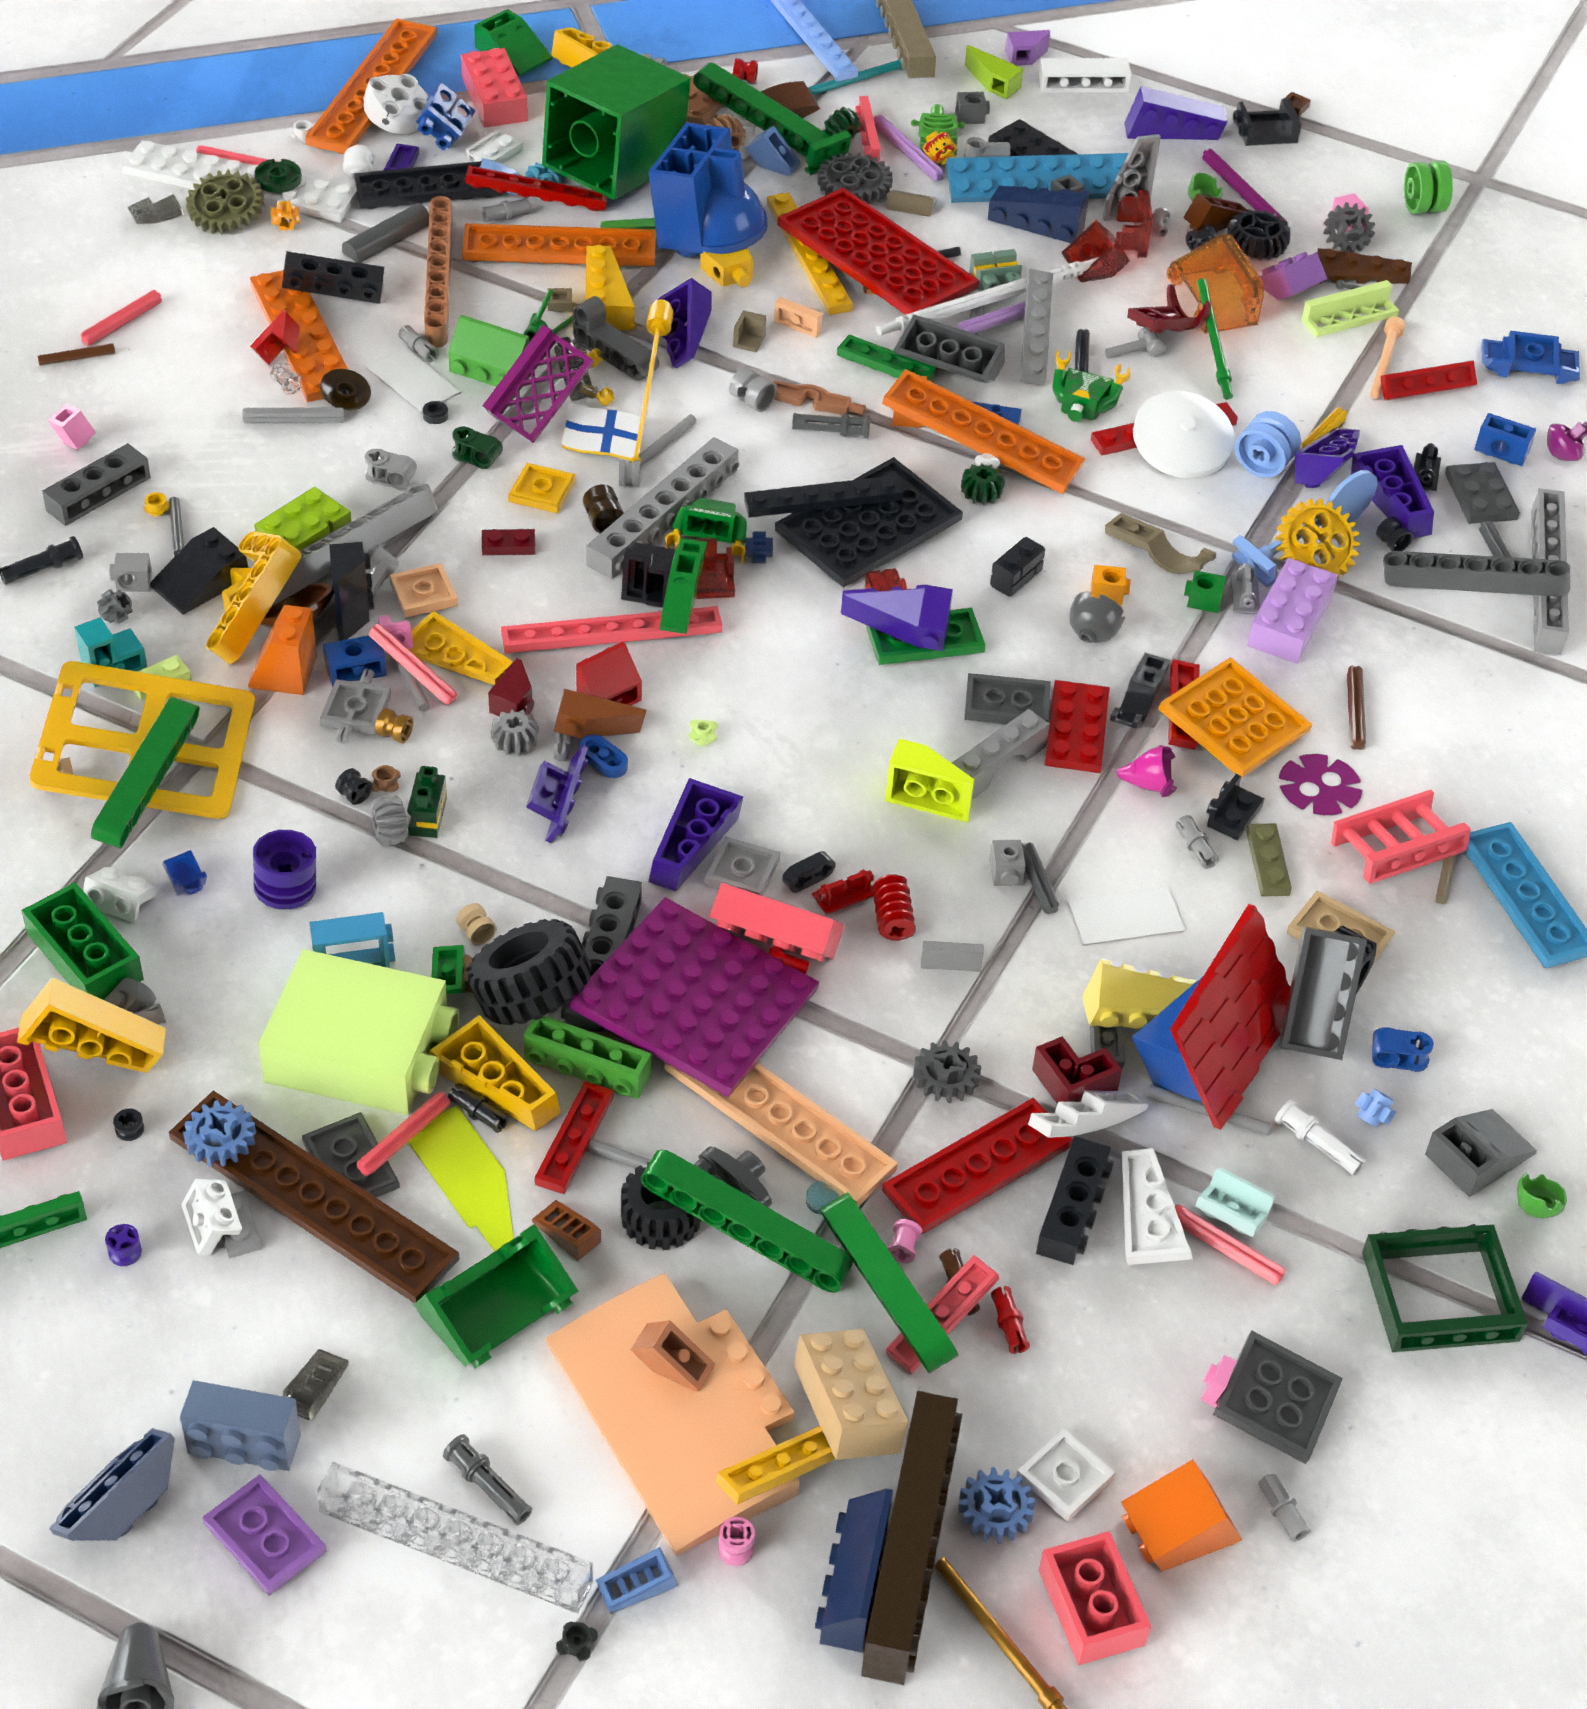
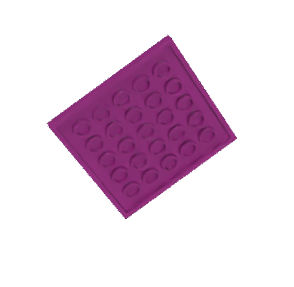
[569,897,820,1098]

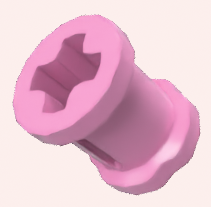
[887,1219,922,1263]

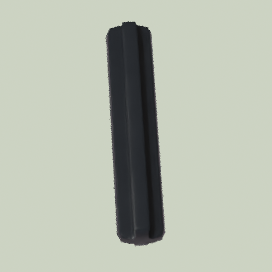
[1075,329,1090,373]

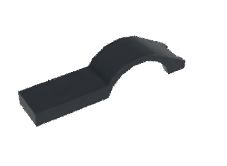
[1110,652,1171,729]

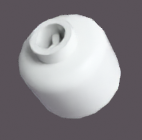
[343,145,374,180]

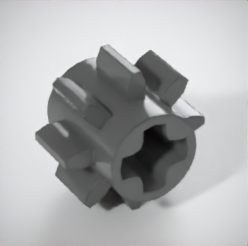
[97,589,133,624]

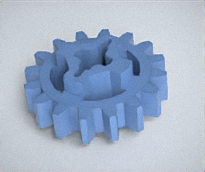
[183,1100,256,1166]
[958,1467,1035,1544]

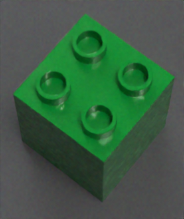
[542,44,691,200]

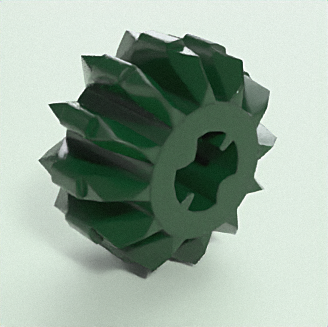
[822,107,862,139]
[960,463,1005,505]

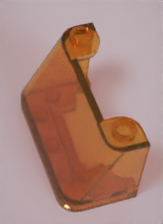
[1167,234,1264,334]

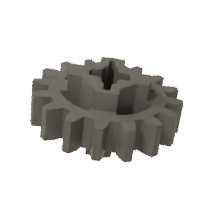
[1323,202,1375,252]
[913,1040,981,1103]

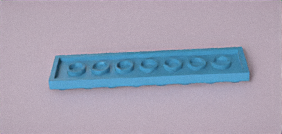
[946,153,1128,203]

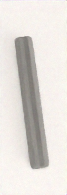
[242,407,345,423]

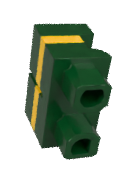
[407,766,447,838]

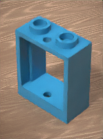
[309,912,395,968]

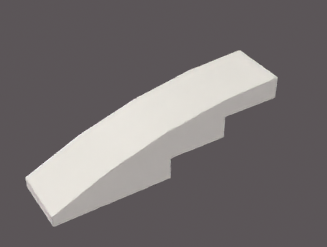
[1028,1090,1149,1138]

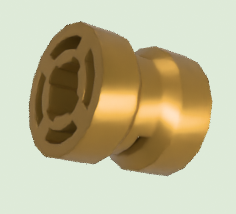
[375,708,414,744]

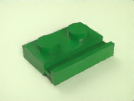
[805,131,852,176]

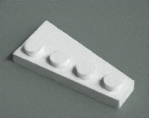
[1122,1148,1193,1265]

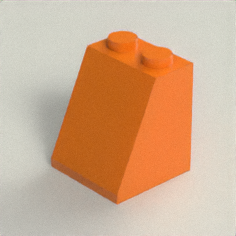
[248,605,317,695]
[1121,1459,1243,1572]

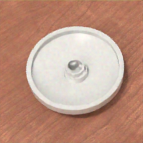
[1133,391,1234,479]

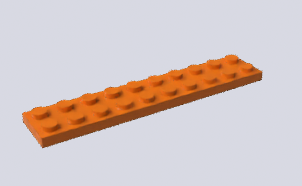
[305,18,437,154]

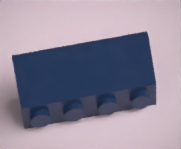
[815,1489,893,1653]

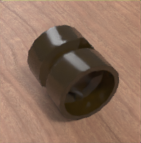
[583,484,624,534]

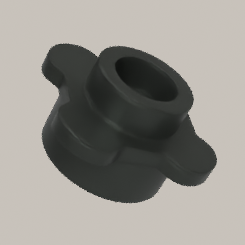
[556,1621,598,1661]

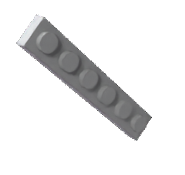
[1020,269,1053,386]

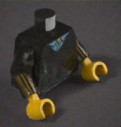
[554,337,615,406]

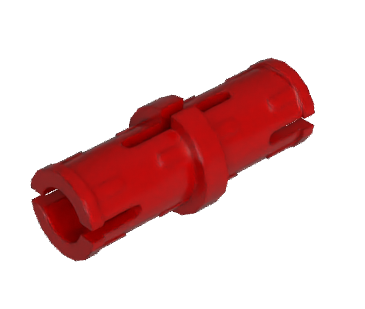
[990,1286,1030,1354]

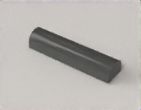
[342,203,429,263]

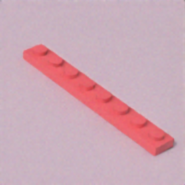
[501,606,722,653]

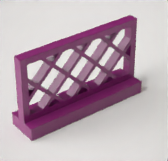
[482,324,594,443]

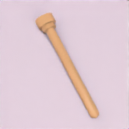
[1370,317,1405,399]

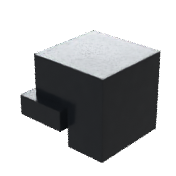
[621,543,675,608]

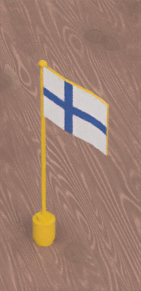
[562,300,673,463]

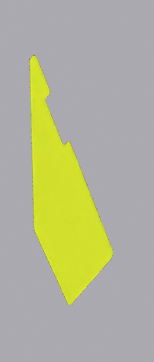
[408,1106,514,1252]

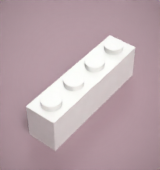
[1038,58,1131,92]

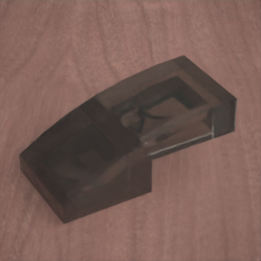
[127,194,184,224]

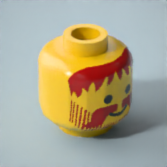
[923,130,957,166]

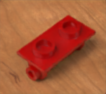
[812,869,874,915]

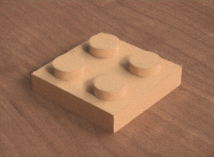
[389,563,458,618]

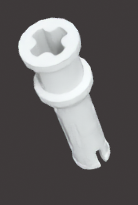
[1275,1099,1365,1175]

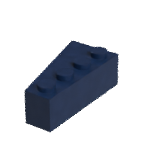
[987,186,1090,244]

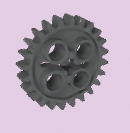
[818,152,893,204]

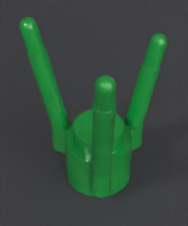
[523,289,573,343]

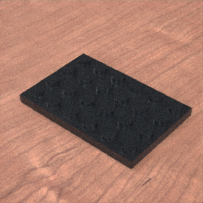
[775,457,963,588]

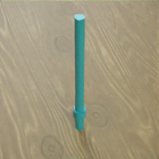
[808,59,902,95]

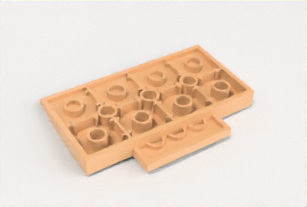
[546,1273,800,1556]

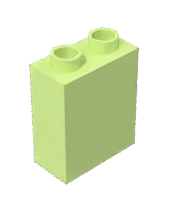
[258,949,459,1115]

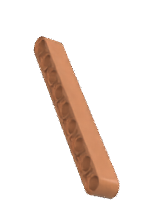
[424,196,453,348]

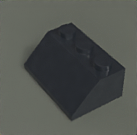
[329,542,374,641]

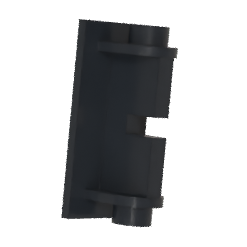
[1414,443,1442,491]

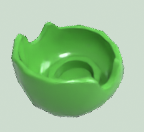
[1187,173,1223,201]
[1517,1173,1567,1219]

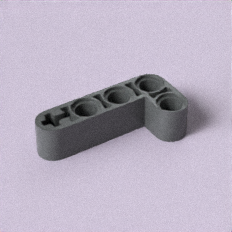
[573,296,660,380]

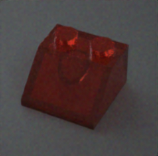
[1061,220,1130,283]

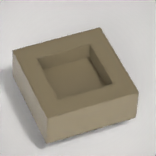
[548,288,572,312]

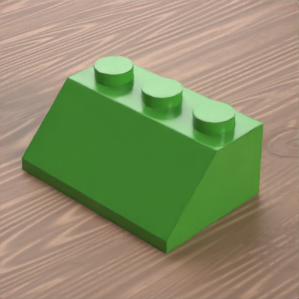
[448,315,529,387]

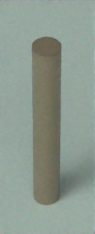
[1435,855,1457,904]

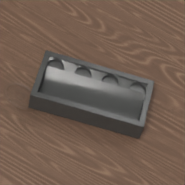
[1278,926,1367,1060]

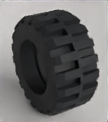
[467,919,591,1025]

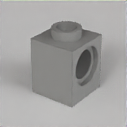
[109,553,152,592]

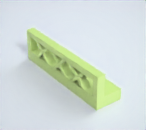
[1301,280,1399,337]

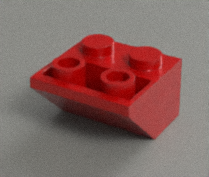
[576,641,642,706]

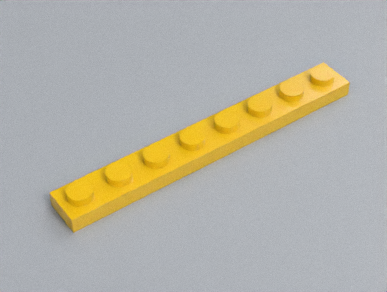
[767,193,853,315]

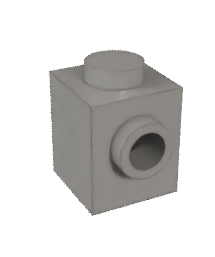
[989,840,1025,886]

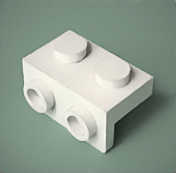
[83,867,156,922]

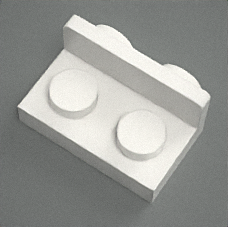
[181,1179,242,1256]

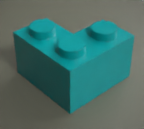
[74,617,147,687]

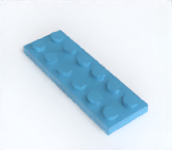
[1465,822,1587,969]

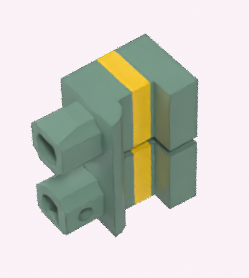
[969,249,1022,291]

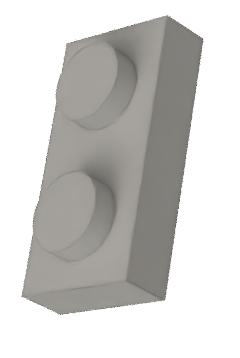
[222,1190,262,1258]

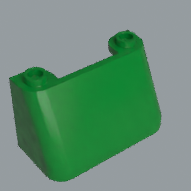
[414,1224,578,1369]

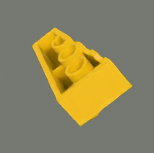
[551,27,613,68]
[17,978,166,1073]
[429,1015,561,1131]

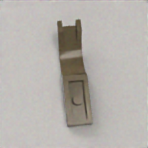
[1105,513,1216,574]

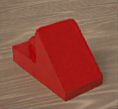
[250,310,300,365]

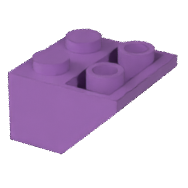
[1254,252,1327,300]

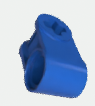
[1372,1027,1434,1072]

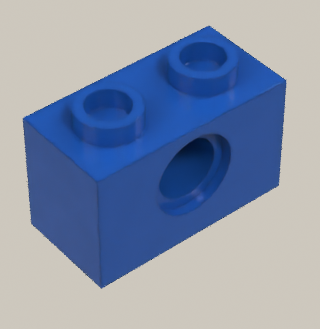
[1474,413,1537,466]
[323,635,387,687]

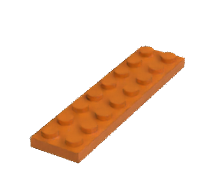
[462,223,656,267]
[250,269,348,402]
[882,369,1085,494]

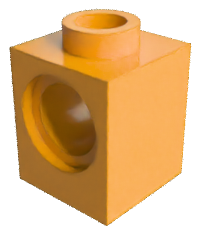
[1091,565,1130,605]

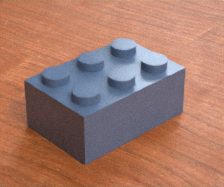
[180,1380,301,1471]

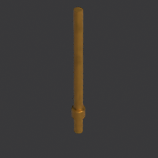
[934,1557,1067,1709]

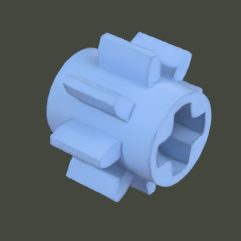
[1355,1088,1396,1127]

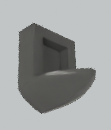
[104,978,156,1013]

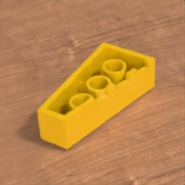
[585,245,635,330]

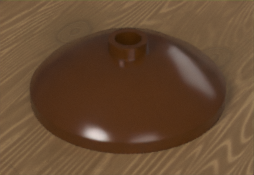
[260,583,334,628]

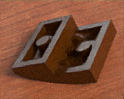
[761,81,820,118]

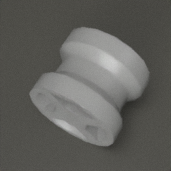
[619,460,640,486]

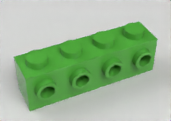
[523,1015,651,1099]

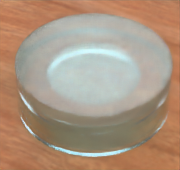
[806,1182,839,1215]

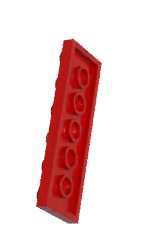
[882,1097,1073,1235]

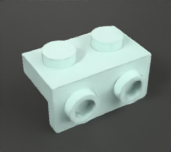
[1195,1168,1275,1237]

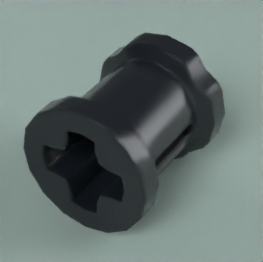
[1186,225,1217,252]

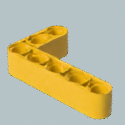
[206,531,302,664]

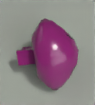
[1547,422,1587,461]

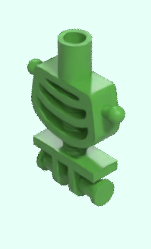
[911,104,965,156]

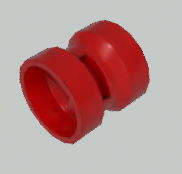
[733,58,758,84]

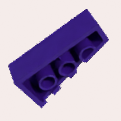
[1351,445,1434,538]

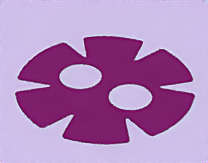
[1279,754,1362,815]

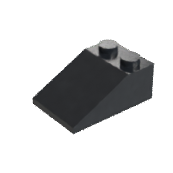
[150,527,248,615]

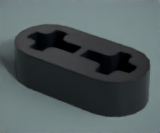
[782,851,836,893]

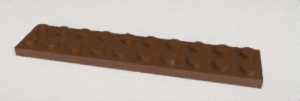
[169,1090,460,1304]

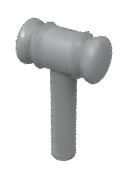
[1105,327,1165,358]

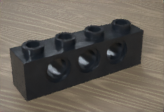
[282,251,385,304]
[1036,1136,1114,1265]

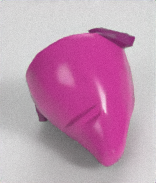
[1117,745,1177,797]

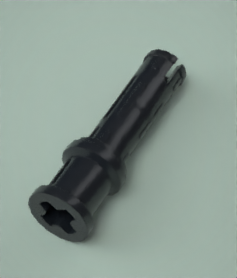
[0,536,83,585]

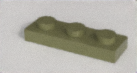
[1246,823,1292,897]

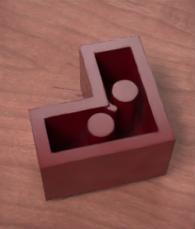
[1032,1036,1122,1104]

